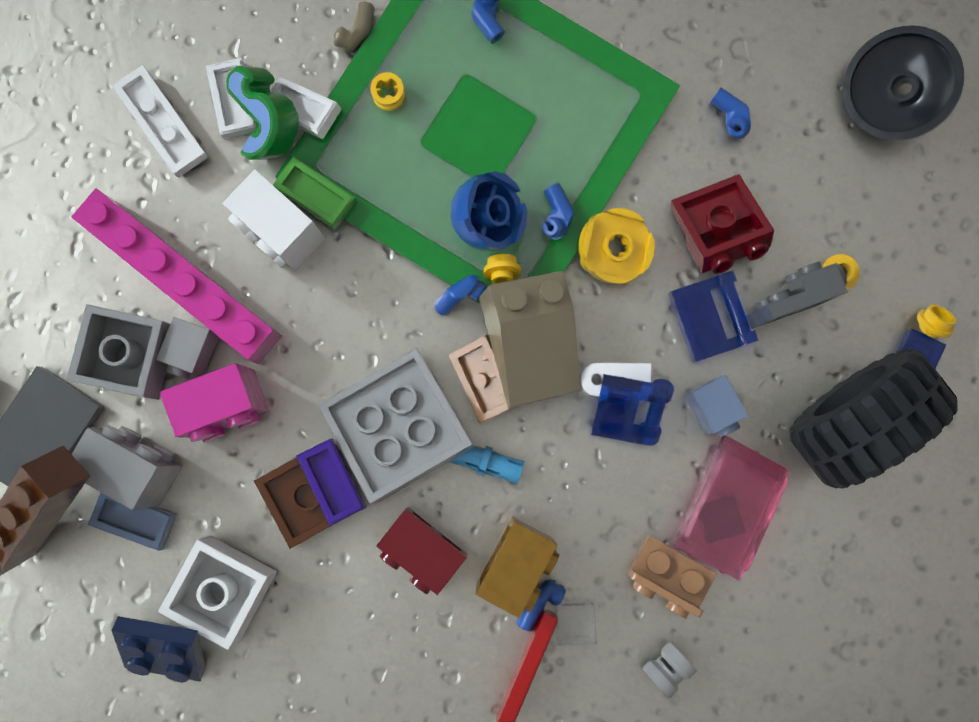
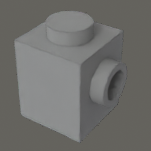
[156,316,219,379]

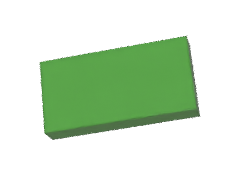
[273,156,356,231]

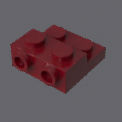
[670,174,775,274]

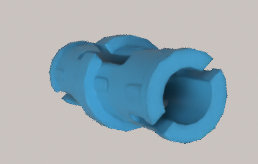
[449,446,525,485]

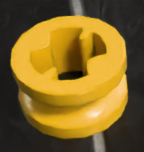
[370,72,405,111]

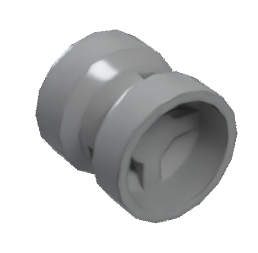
[642,641,697,699]

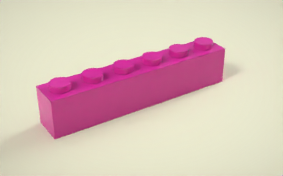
[71,188,282,364]

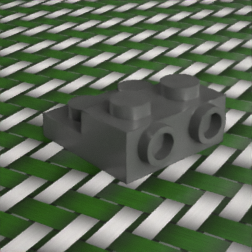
[746,261,848,329]

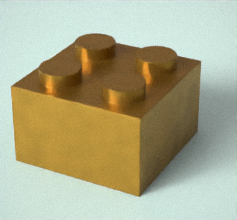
[476,517,560,618]

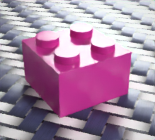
[160,363,270,443]

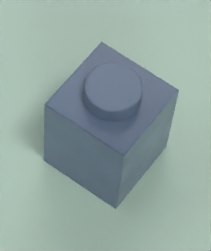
[684,375,748,437]

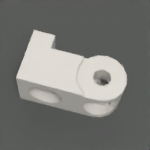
[580,363,651,404]

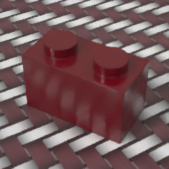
[376,507,467,596]

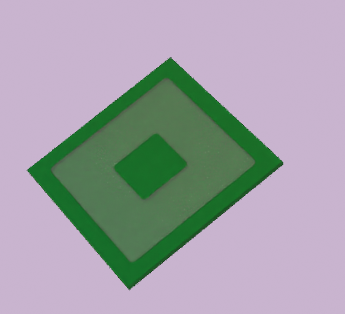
[275,0,680,304]

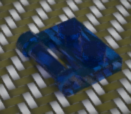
[668,270,759,363]
[591,374,674,446]

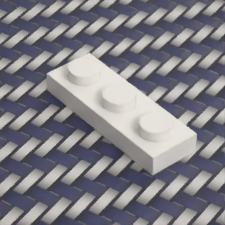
[112,65,208,178]

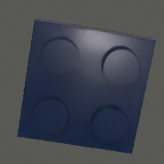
[111,616,206,683]

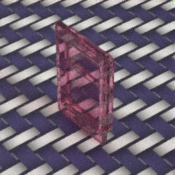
[672,436,789,581]

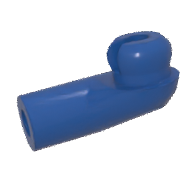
[471,0,505,44]
[710,87,751,139]
[542,183,575,239]
[434,275,487,316]
[516,579,566,631]

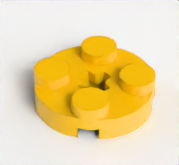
[578,208,655,284]

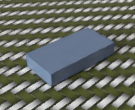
[88,492,177,551]

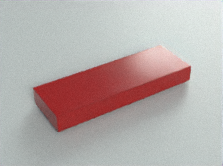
[496,608,558,722]

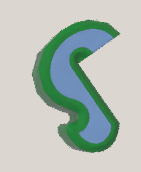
[226,66,298,160]

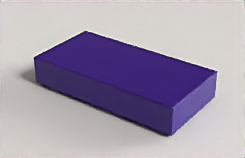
[296,438,367,526]

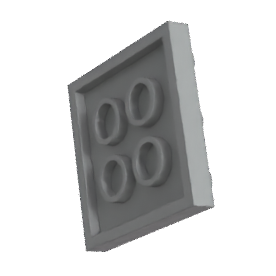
[318,348,474,506]

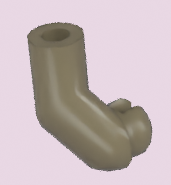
[333,1,375,52]

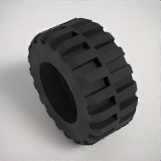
[790,348,958,489]

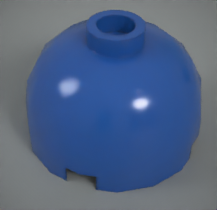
[450,171,527,251]

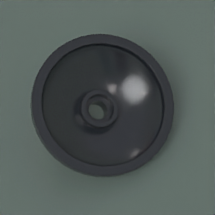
[843,25,965,141]

